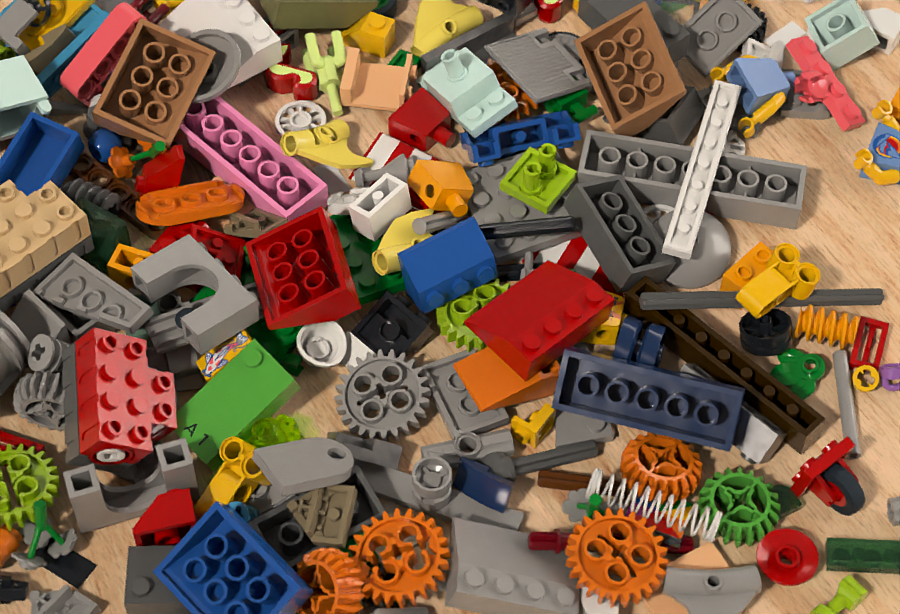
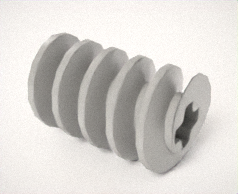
[28,334,71,375]

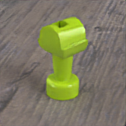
[810,575,868,614]

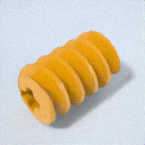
[794,304,859,350]

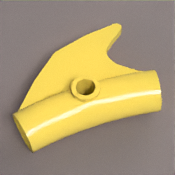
[410,0,484,58]
[280,119,374,169]
[372,208,434,275]

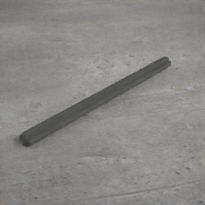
[639,288,884,310]

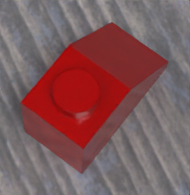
[135,145,185,197]

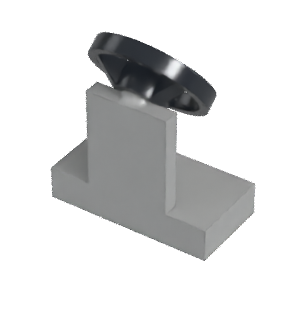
[0,0,51,56]

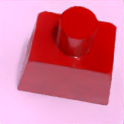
[388,87,456,151]

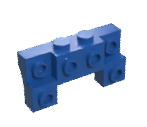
[459,110,582,167]

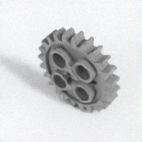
[334,349,431,442]

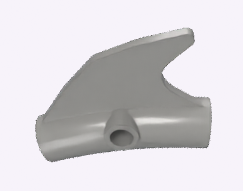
[662,565,762,614]

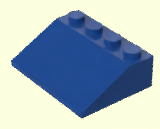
[153,501,314,614]

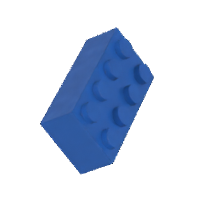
[0,111,85,196]

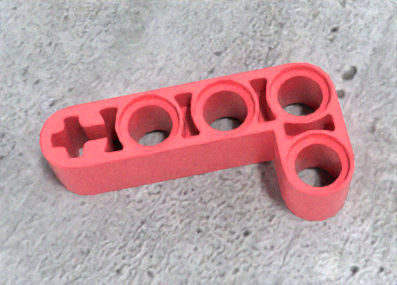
[59,2,147,107]

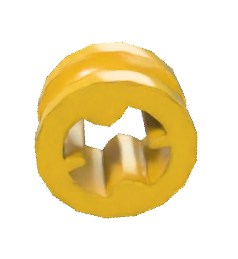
[852,365,879,392]

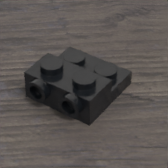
[351,291,434,358]

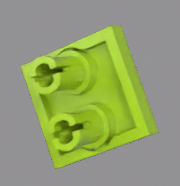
[499,143,577,215]

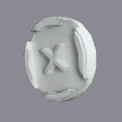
[327,187,370,215]

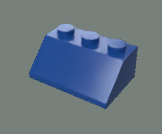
[397,216,498,314]

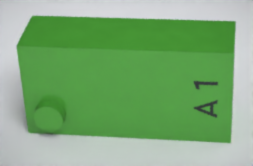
[174,339,301,472]

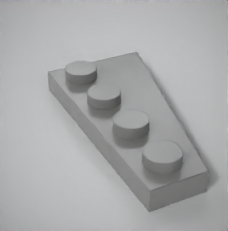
[32,252,154,334]
[555,342,614,449]

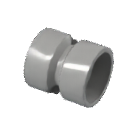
[412,456,452,511]

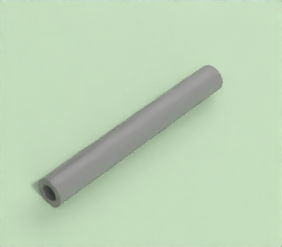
[832,350,861,460]

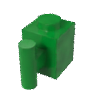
[544,76,598,124]

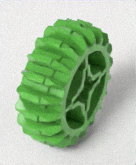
[697,466,781,548]

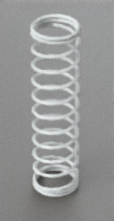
[585,468,723,543]

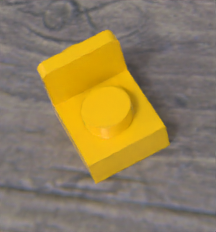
[511,402,556,448]

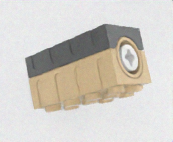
[0,179,95,313]

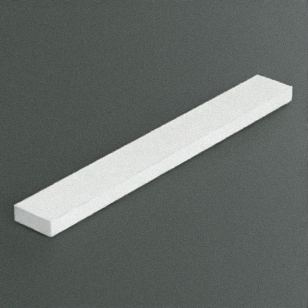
[662,80,742,260]

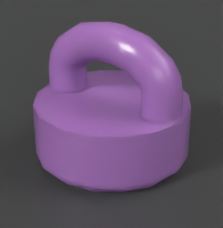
[879,363,900,391]

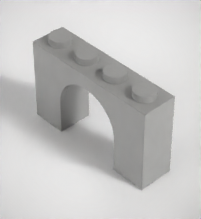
[130,234,260,355]
[63,438,200,533]

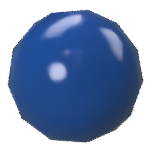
[88,128,122,163]

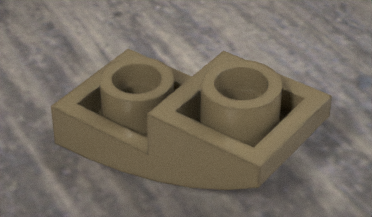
[24,23,76,76]

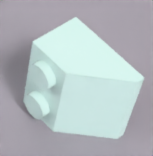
[804,0,880,71]

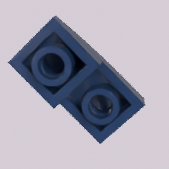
[453,457,515,513]

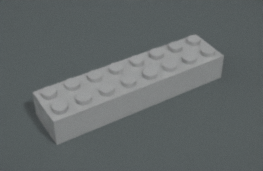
[577,129,807,230]

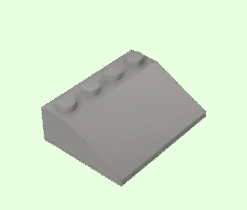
[445,518,579,614]

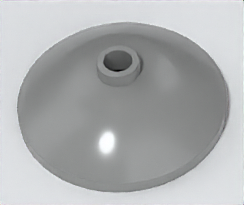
[186,29,242,103]
[653,211,731,289]

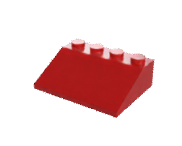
[245,206,361,330]
[464,260,615,382]

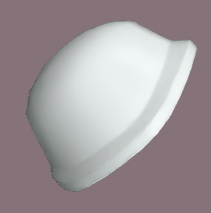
[296,321,347,368]

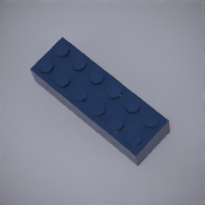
[551,346,746,452]

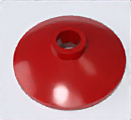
[756,528,819,586]

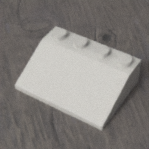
[158,0,283,89]

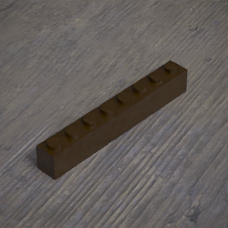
[623,276,826,455]

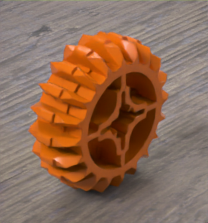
[620,432,703,505]
[296,548,365,614]

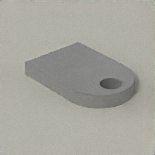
[252,437,354,497]

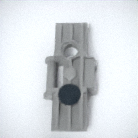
[143,282,265,354]

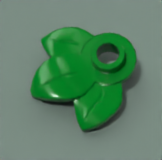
[770,348,826,400]

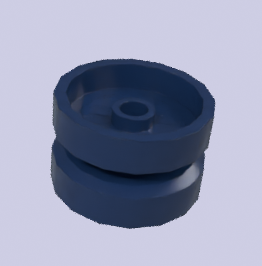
[613,316,667,368]

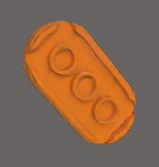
[135,180,245,226]

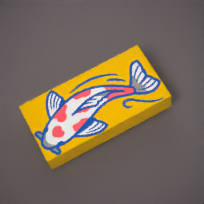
[196,328,252,382]

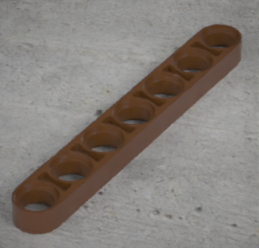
[68,151,168,240]

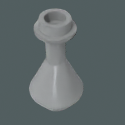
[353,153,414,187]

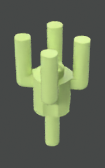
[301,30,347,116]

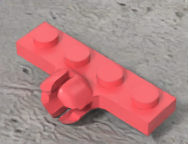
[785,36,866,132]

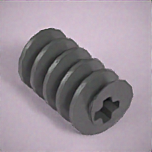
[60,178,122,228]

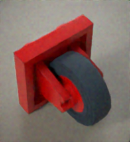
[788,436,865,516]

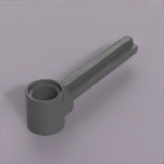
[480,440,598,482]

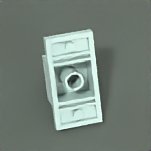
[416,47,518,138]

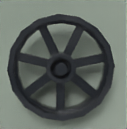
[739,308,793,357]

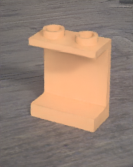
[340,47,417,111]

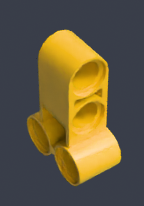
[735,243,821,319]
[194,436,271,519]

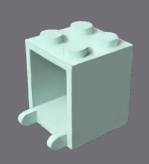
[0,55,52,141]

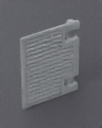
[484,28,593,104]

